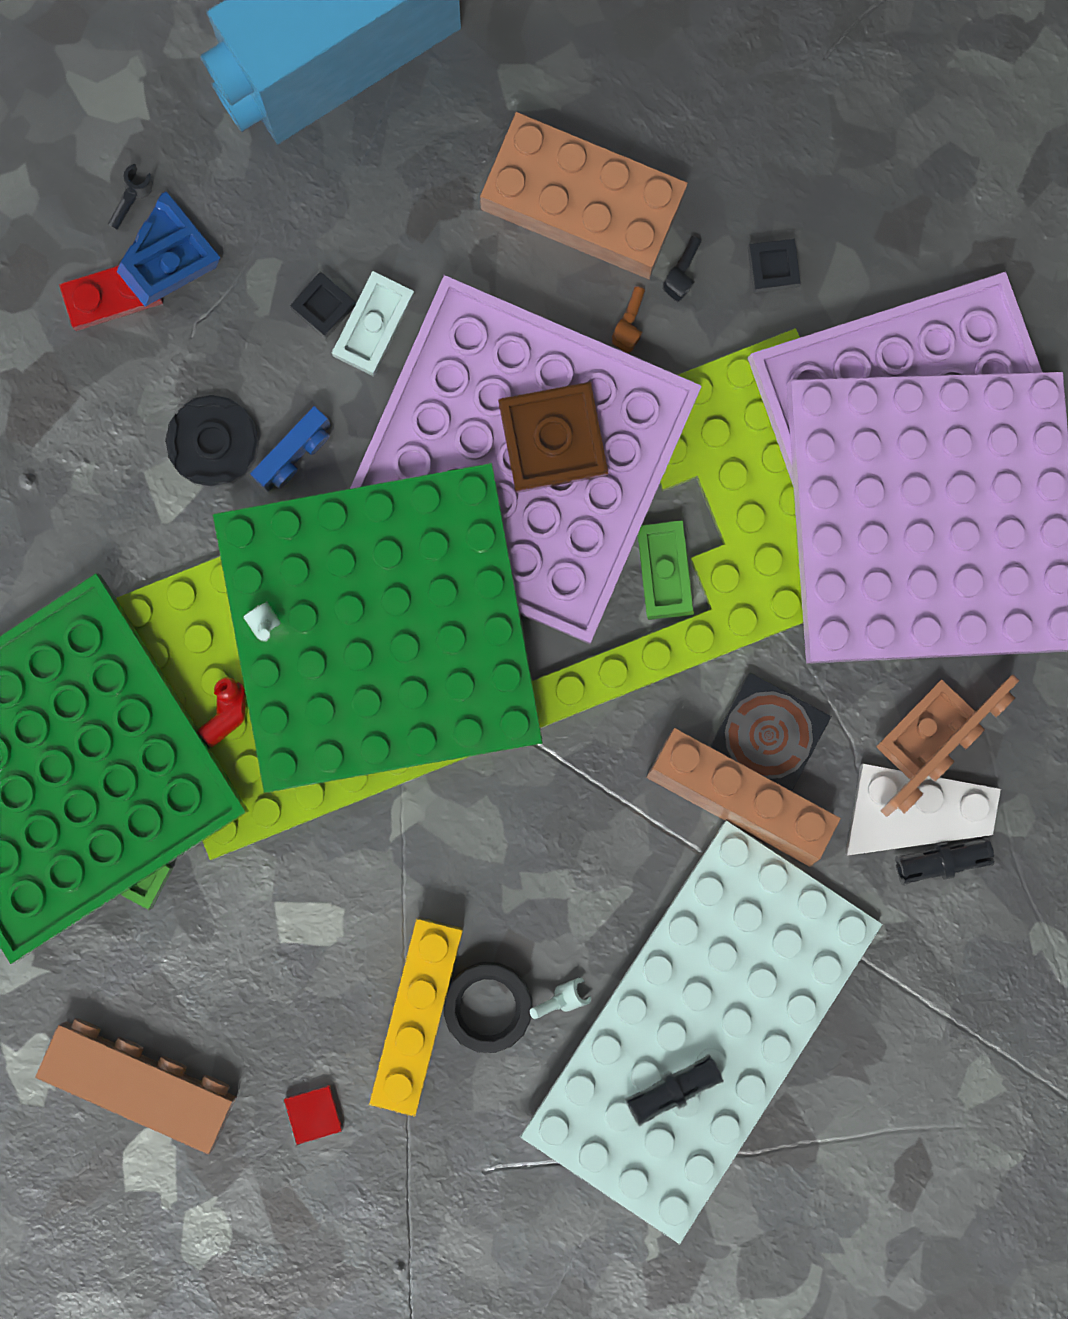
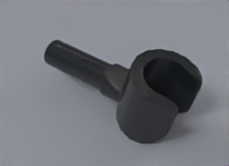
[108,164,152,230]
[663,236,702,302]

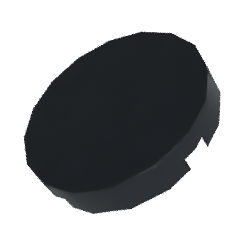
[165,395,259,489]

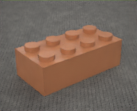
[480,112,688,279]

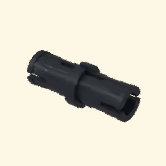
[895,836,994,885]
[625,1054,724,1127]

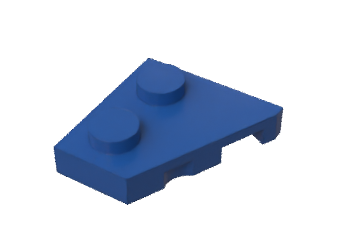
[117,191,220,307]

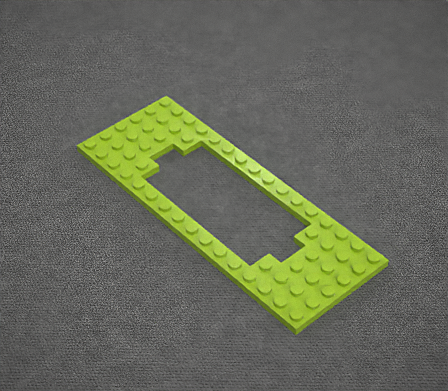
[116,328,803,860]

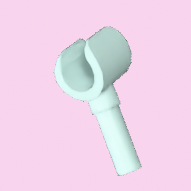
[244,602,282,641]
[530,978,592,1019]

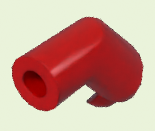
[198,677,246,748]

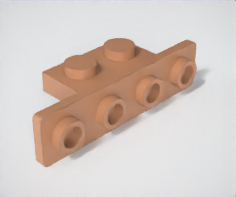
[876,674,1019,817]

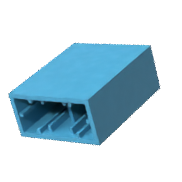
[200,0,461,145]

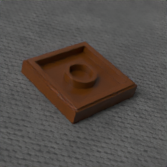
[498,382,609,493]

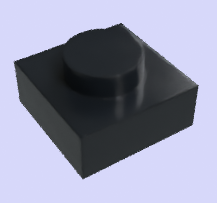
[748,239,801,293]
[290,271,356,339]

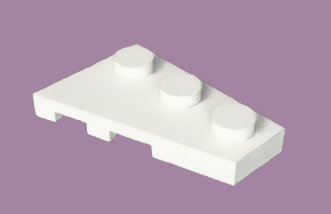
[845,764,1001,856]

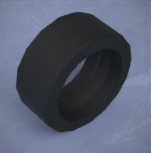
[443,962,532,1053]

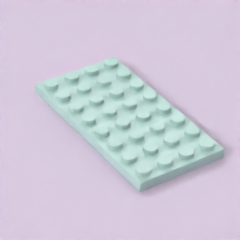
[520,821,883,1244]

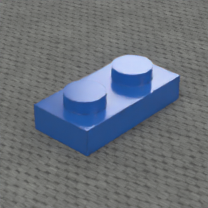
[250,406,331,492]

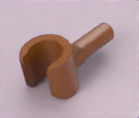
[611,287,645,354]

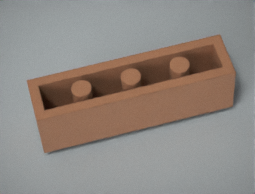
[646,728,841,867]
[35,1018,237,1155]

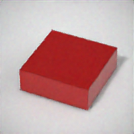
[284,1085,343,1145]

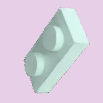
[332,271,415,376]

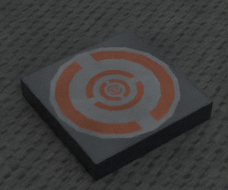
[709,673,832,791]

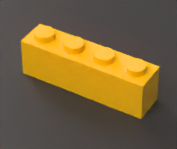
[369,917,463,1116]

